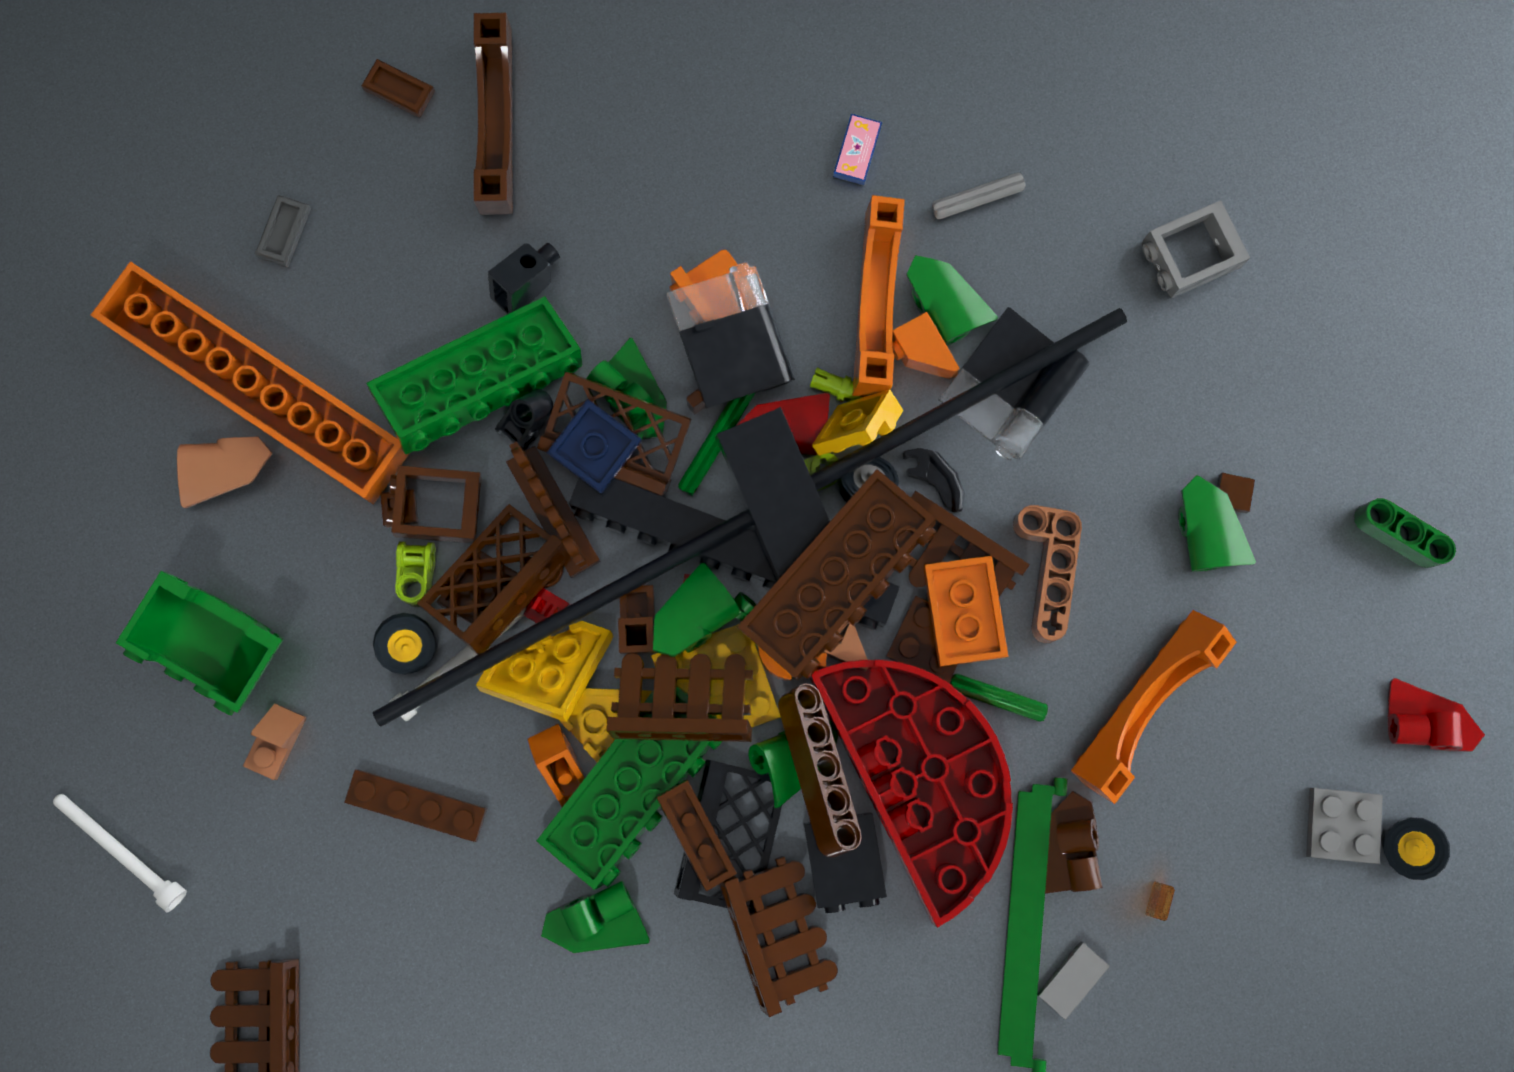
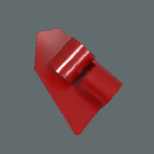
[736,393,830,455]
[1388,678,1485,752]

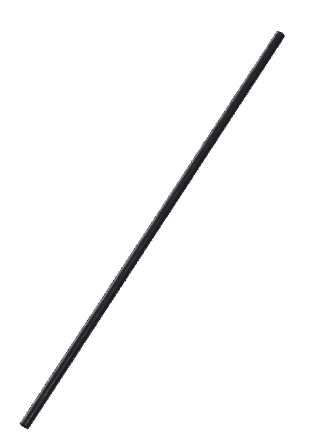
[372,308,1127,727]

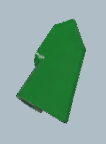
[906,255,998,346]
[586,338,667,440]
[1178,475,1256,572]
[653,563,741,657]
[748,719,838,808]
[541,881,650,953]

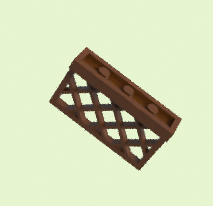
[537,372,692,496]
[417,504,570,655]

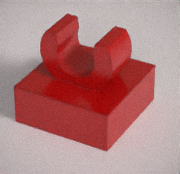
[523,588,571,623]

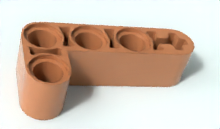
[1013,505,1082,643]

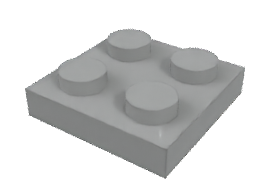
[1306,788,1383,864]

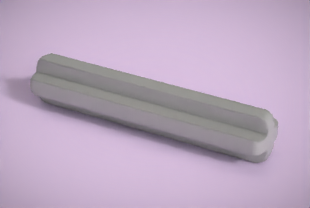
[932,172,1026,220]

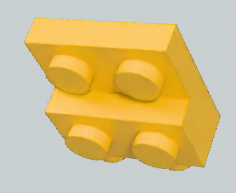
[812,389,903,456]

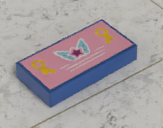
[833,114,882,185]

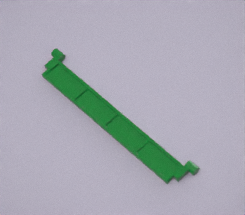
[997,777,1068,1072]

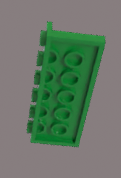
[366,296,583,454]
[536,686,723,890]

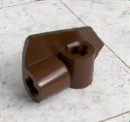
[1045,791,1103,894]

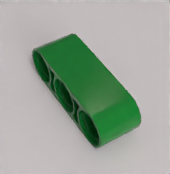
[1354,498,1456,568]

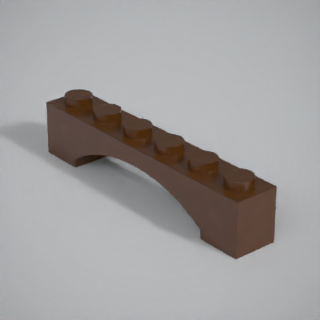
[474,12,513,215]

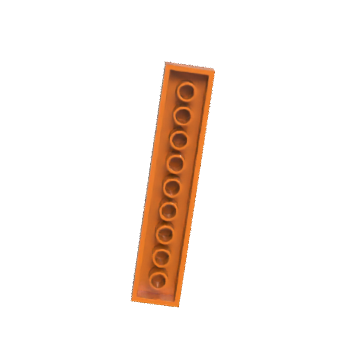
[91,261,410,505]

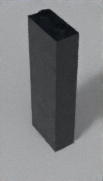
[715,407,830,581]

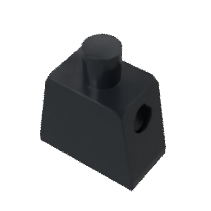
[488,243,560,314]

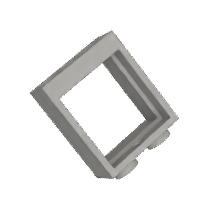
[1142,200,1250,298]

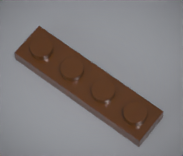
[344,769,488,842]

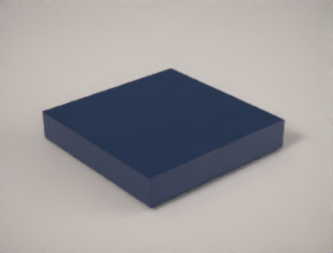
[547,399,642,494]

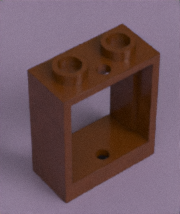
[386,466,482,543]

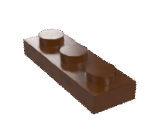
[656,780,737,891]

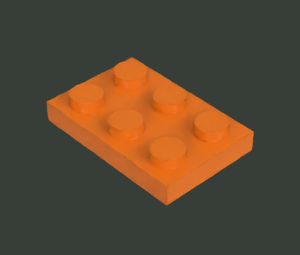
[923,556,1009,667]

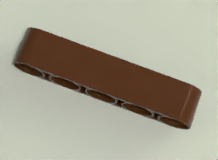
[778,683,862,857]

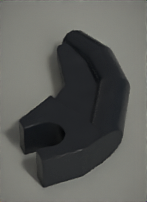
[902,448,965,513]

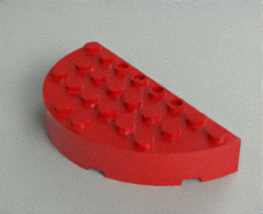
[809,660,1013,928]

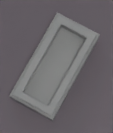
[1037,942,1110,1020]

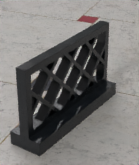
[674,759,782,913]

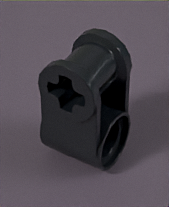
[495,389,553,451]

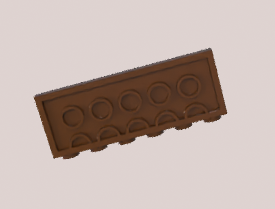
[737,469,936,681]

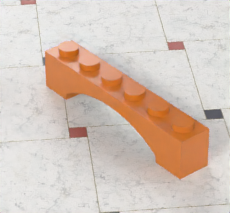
[852,195,905,397]
[1071,610,1237,804]

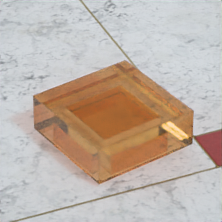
[1145,881,1175,921]

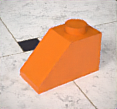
[892,312,960,380]
[527,724,586,807]

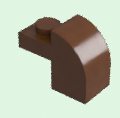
[618,585,655,654]

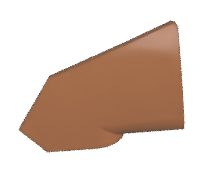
[177,437,273,508]

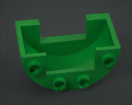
[116,571,284,716]

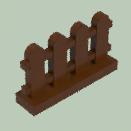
[506,441,601,578]
[909,490,1030,597]
[606,653,753,742]
[719,856,838,1017]
[210,959,299,1072]

